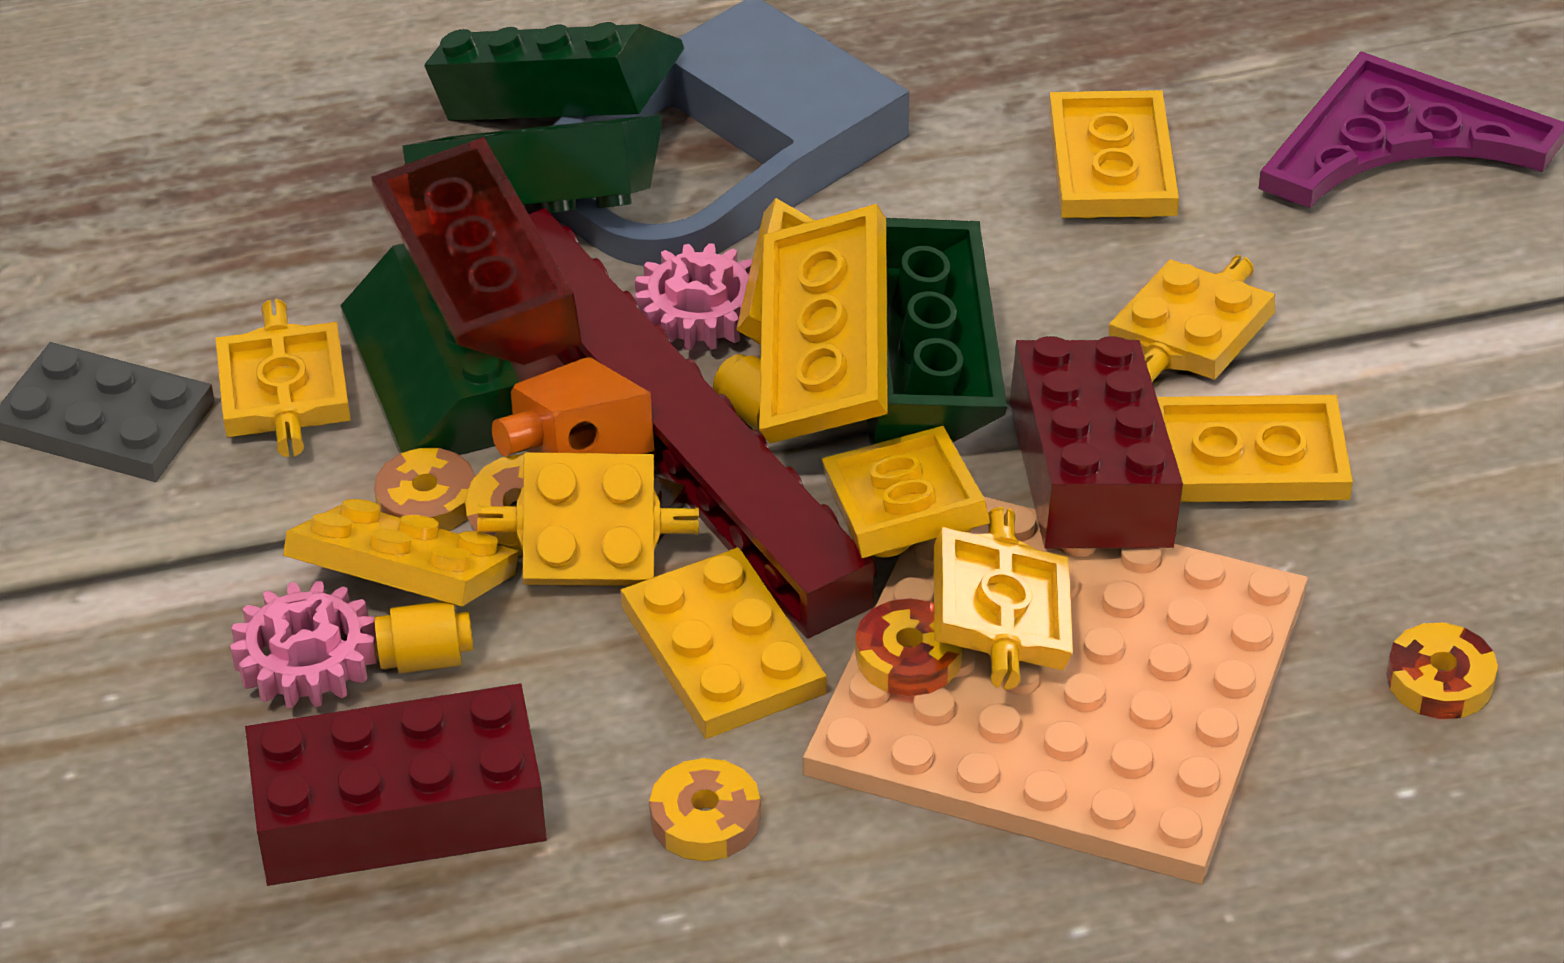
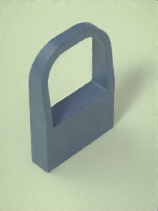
[551,0,910,266]

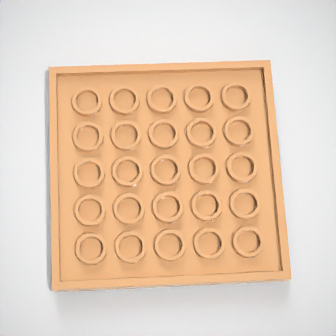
[803,496,1308,885]

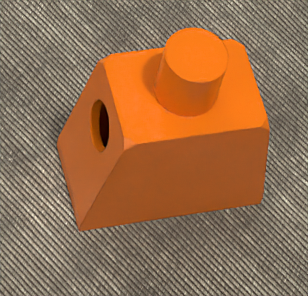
[492,357,654,456]

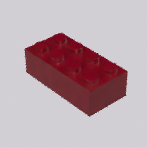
[1009,336,1183,549]
[245,683,547,886]

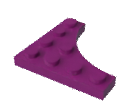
[1258,51,1564,208]

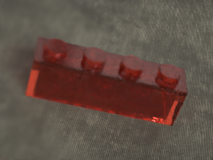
[371,137,582,365]

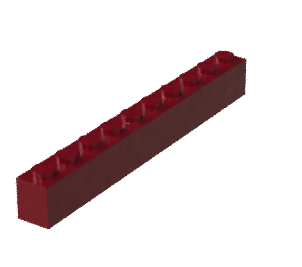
[483,208,877,639]

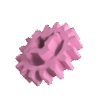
[635,243,752,350]
[230,581,378,708]

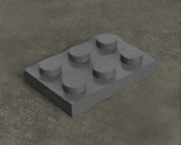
[0,342,215,482]

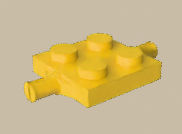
[1109,255,1275,382]
[215,299,351,457]
[477,452,699,586]
[934,506,1073,690]

